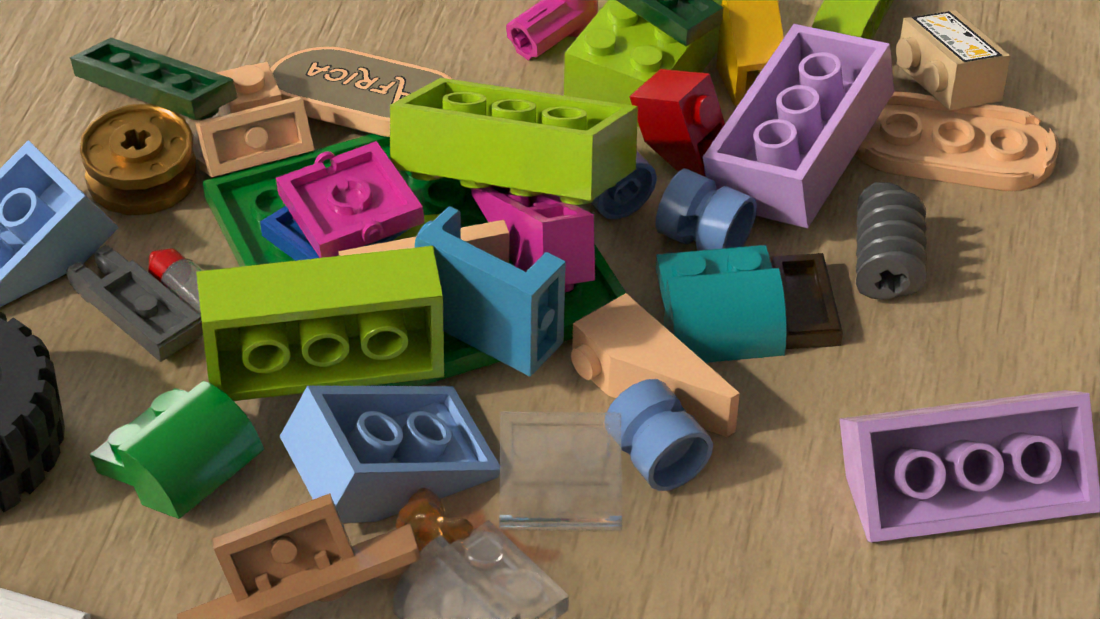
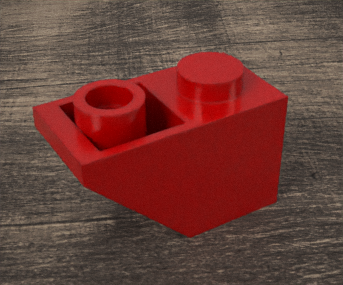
[629,69,725,177]

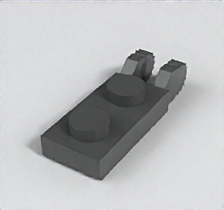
[66,245,203,362]

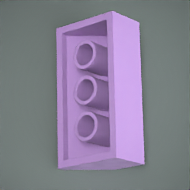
[839,390,1100,542]

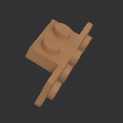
[177,493,421,619]

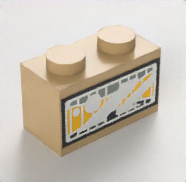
[896,10,1010,111]

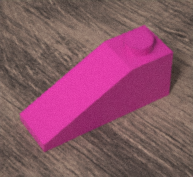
[471,185,595,292]

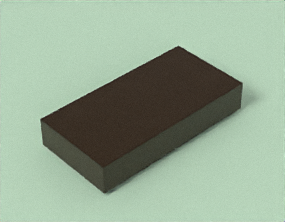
[769,253,843,349]

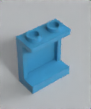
[415,206,566,377]

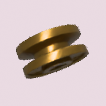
[80,104,197,215]

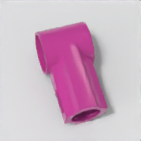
[506,0,598,61]

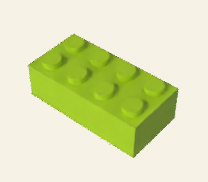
[564,0,722,128]
[390,78,638,205]
[196,246,444,401]

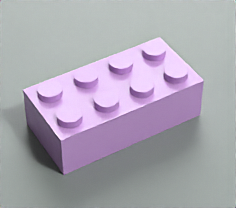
[703,24,894,228]

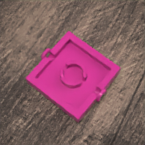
[276,141,425,258]

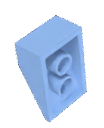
[0,140,119,307]
[280,386,503,523]

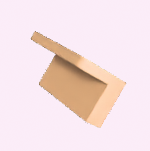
[195,96,314,177]

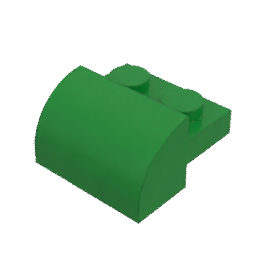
[89,380,265,519]

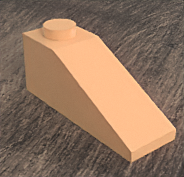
[571,293,740,437]

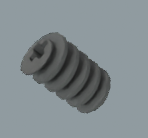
[856,182,927,300]

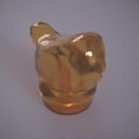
[395,488,474,582]

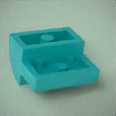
[656,245,786,363]

